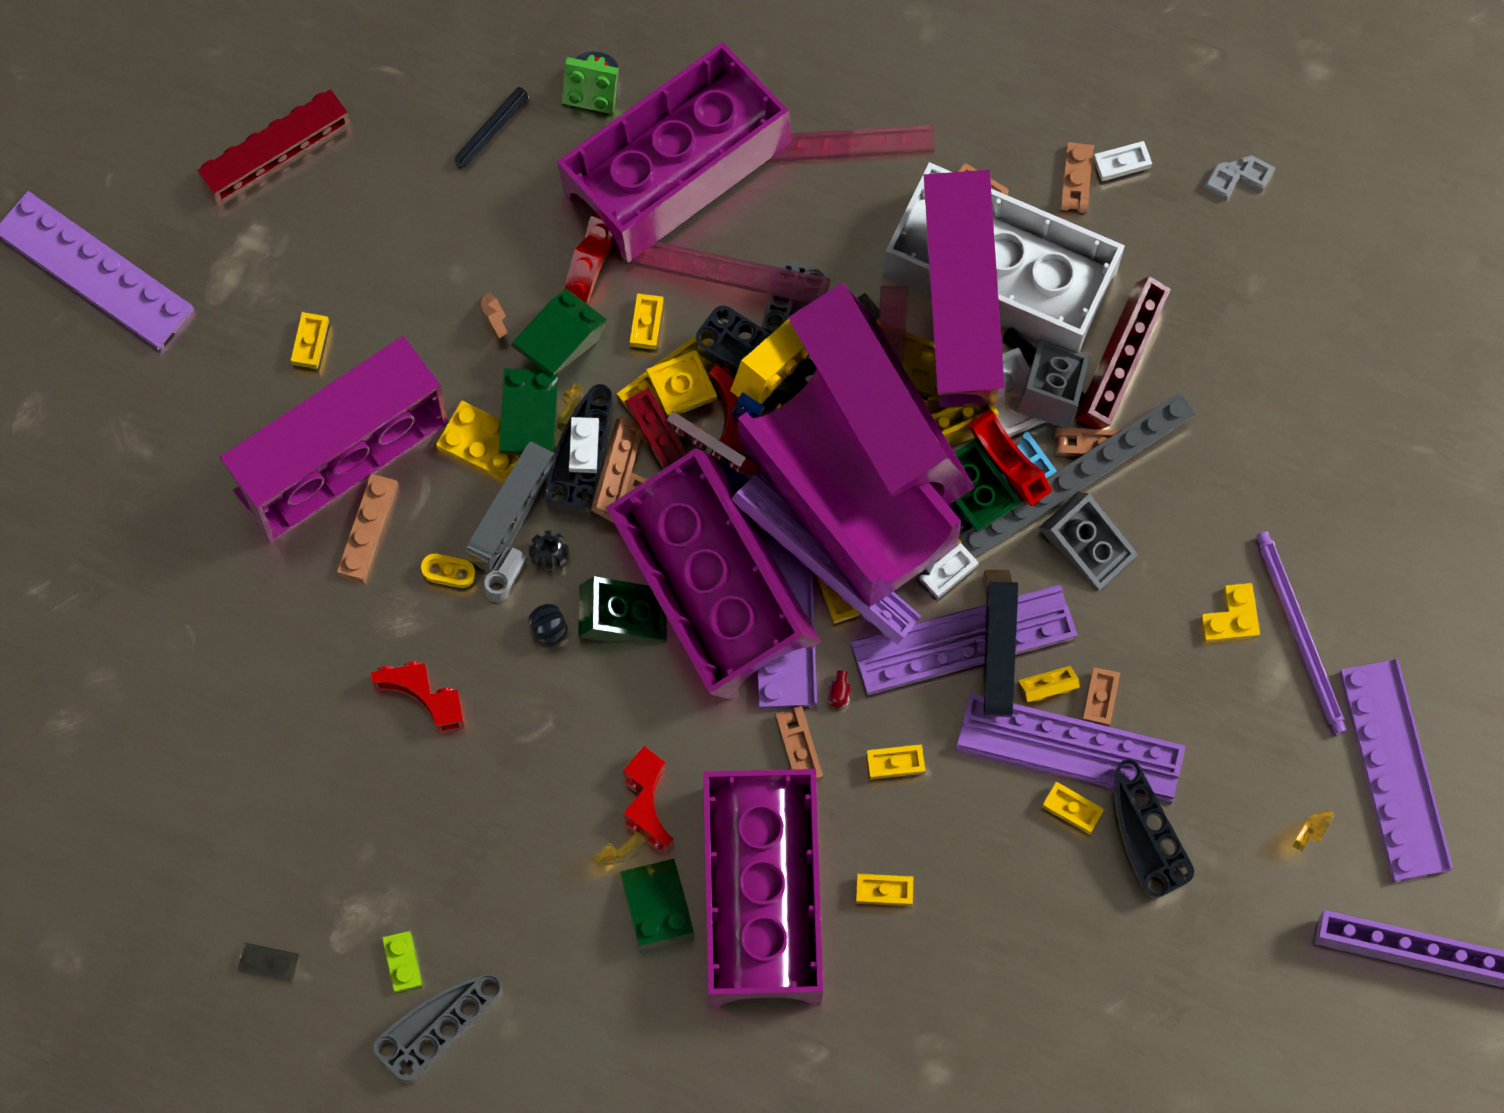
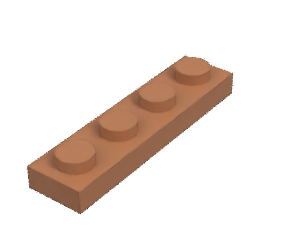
[591,416,642,522]
[337,473,398,582]

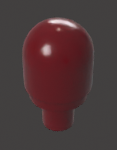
[827,670,851,709]

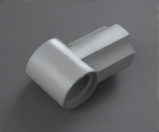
[484,547,527,603]

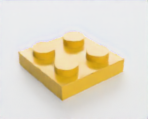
[646,350,717,419]

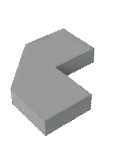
[1204,156,1275,200]

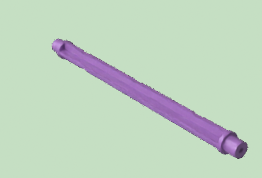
[1257,532,1347,735]

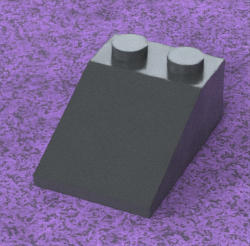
[1017,339,1090,429]
[1039,492,1138,590]

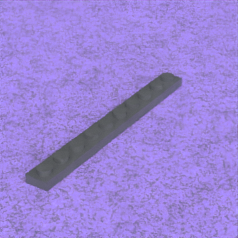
[959,393,1195,559]

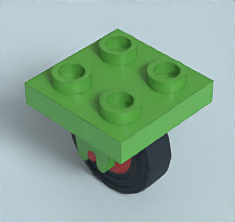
[562,51,619,114]

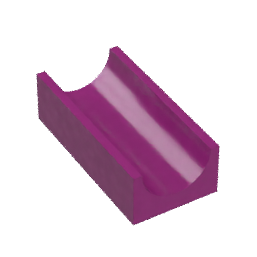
[557,41,792,263]
[923,169,1005,409]
[788,282,975,505]
[220,336,448,543]
[738,369,961,607]
[606,448,821,700]
[703,769,823,1008]

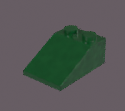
[511,289,607,377]
[499,368,558,455]
[950,439,1022,533]
[578,576,667,642]
[620,859,694,953]

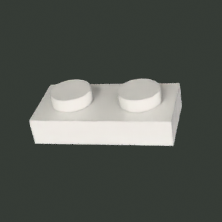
[1093,141,1152,182]
[569,417,599,473]
[919,543,979,599]

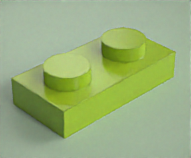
[382,931,423,994]

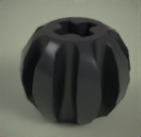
[528,530,569,571]
[529,603,568,645]

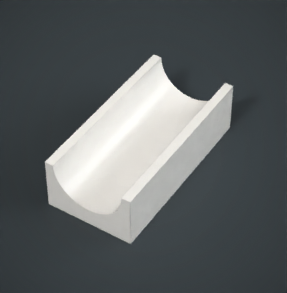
[883,162,1125,353]

